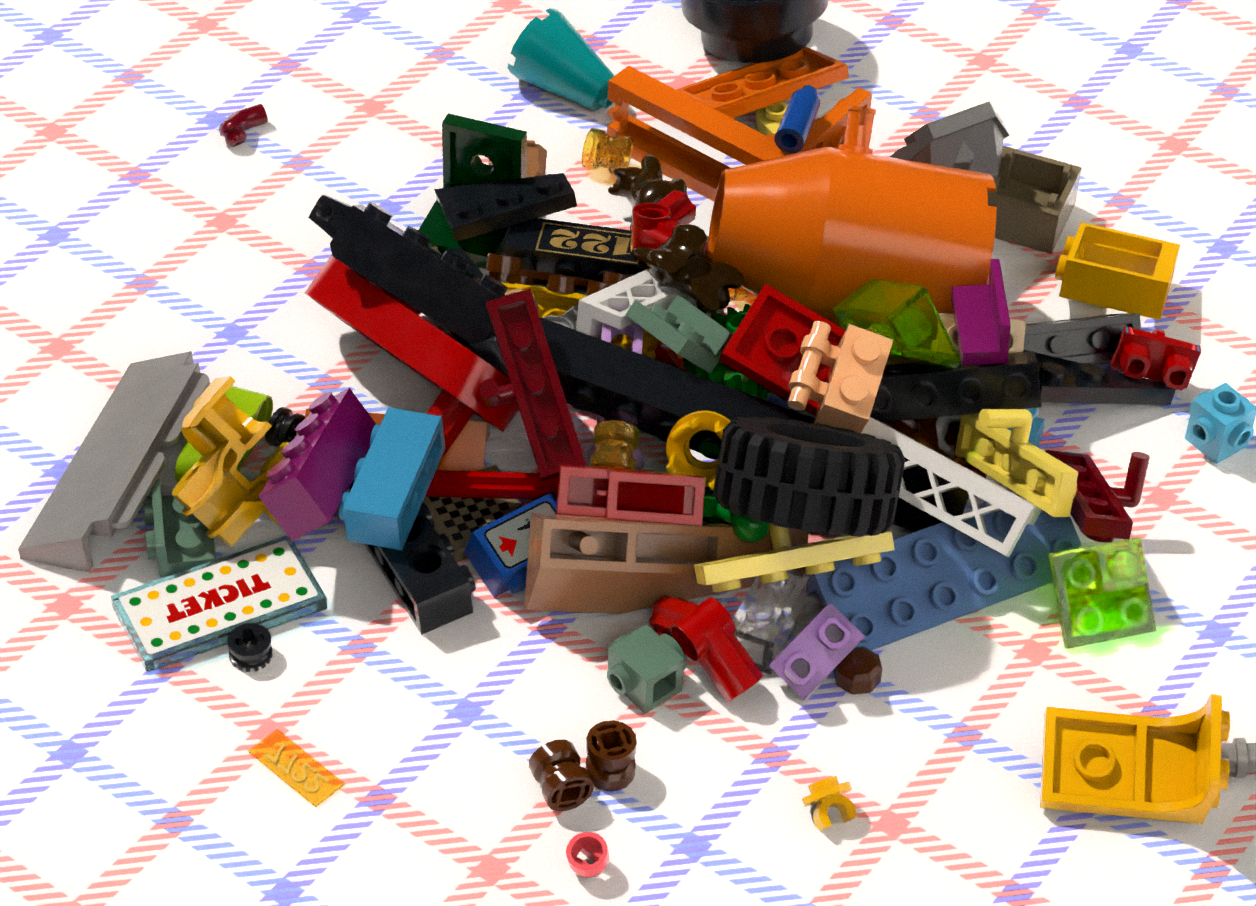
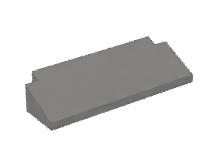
[18,351,210,572]

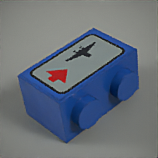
[464,493,563,598]

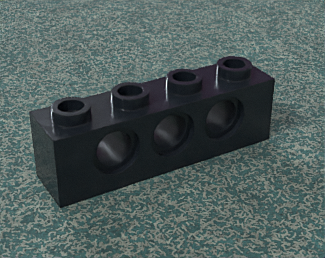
[870,351,1041,422]
[348,480,476,635]

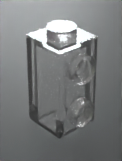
[733,570,810,675]

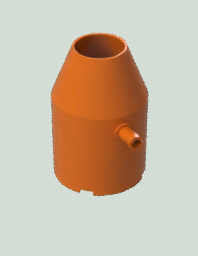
[707,105,997,341]

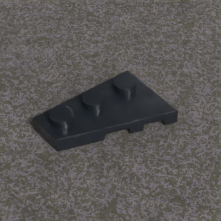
[434,173,577,242]

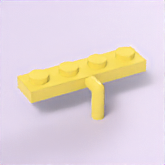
[955,409,1078,517]
[694,523,895,592]

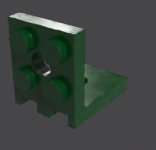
[418,113,527,269]

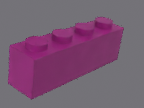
[258,388,376,541]

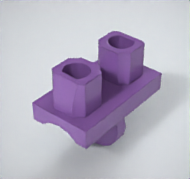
[769,603,865,700]

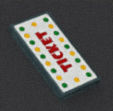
[111,535,327,673]

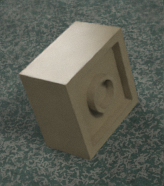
[988,146,1082,254]

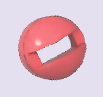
[566,832,609,878]

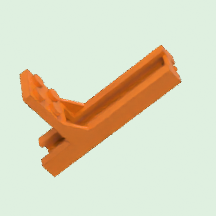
[606,66,872,201]

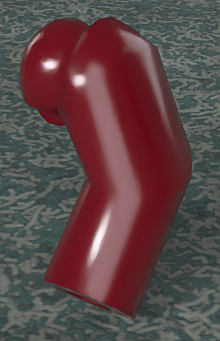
[219,104,268,147]

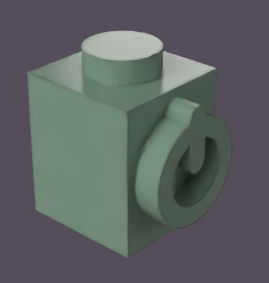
[607,624,687,714]

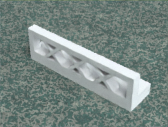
[576,269,692,339]
[861,417,1042,557]

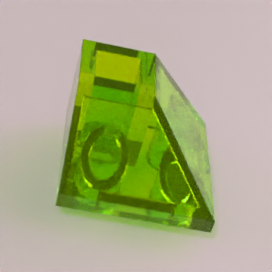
[1049,536,1157,649]

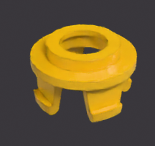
[666,411,730,490]

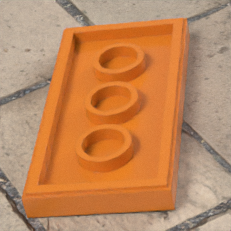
[676,46,849,118]

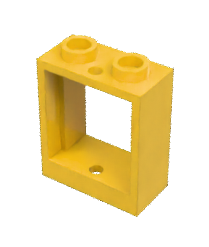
[1055,222,1180,320]

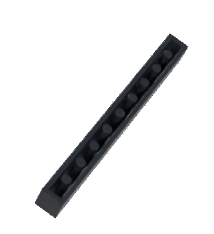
[540,317,969,532]

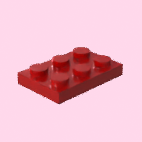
[719,284,846,416]

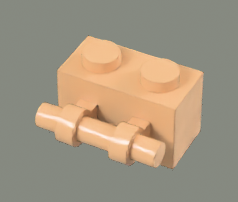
[788,321,893,433]

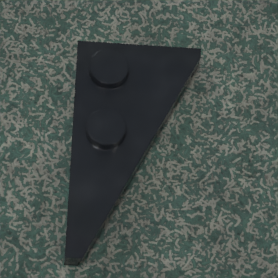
[1023,350,1176,405]

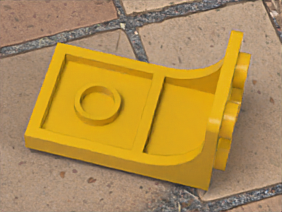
[1040,694,1230,824]

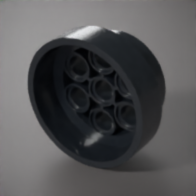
[681,0,829,63]

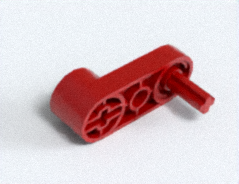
[304,255,519,461]

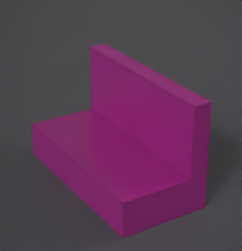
[951,259,1011,366]

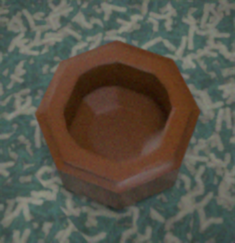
[833,646,883,695]

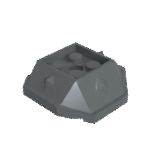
[890,101,1010,178]

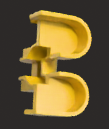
[172,376,350,547]

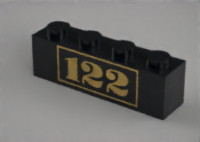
[504,218,648,291]

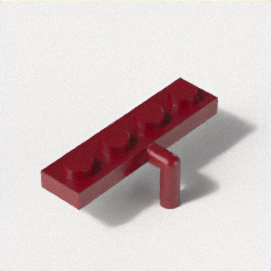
[480,289,586,481]
[1045,450,1150,543]

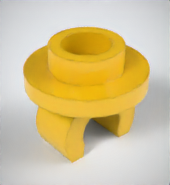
[802,776,856,831]

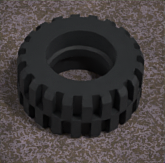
[713,417,905,536]

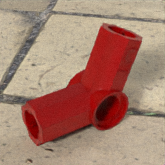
[630,190,708,255]
[648,595,764,702]

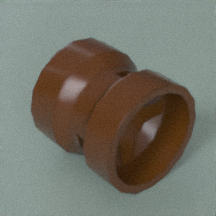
[585,720,637,791]
[529,739,594,811]

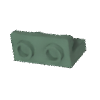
[625,296,733,374]
[143,478,216,577]

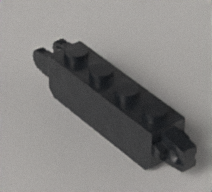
[308,194,508,344]

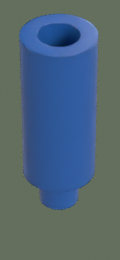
[774,85,820,153]

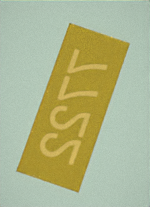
[248,729,345,807]

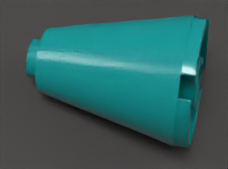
[507,8,615,111]

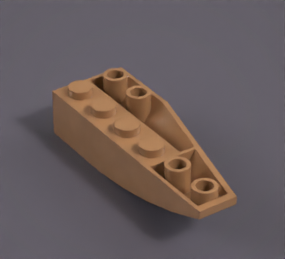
[524,513,809,614]

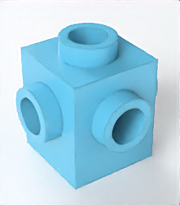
[1185,382,1256,464]

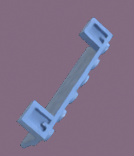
[794,495,1090,651]

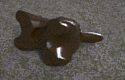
[608,154,687,231]
[632,224,744,314]

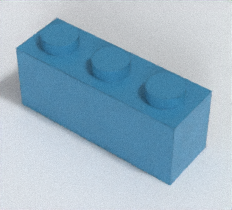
[339,407,446,551]

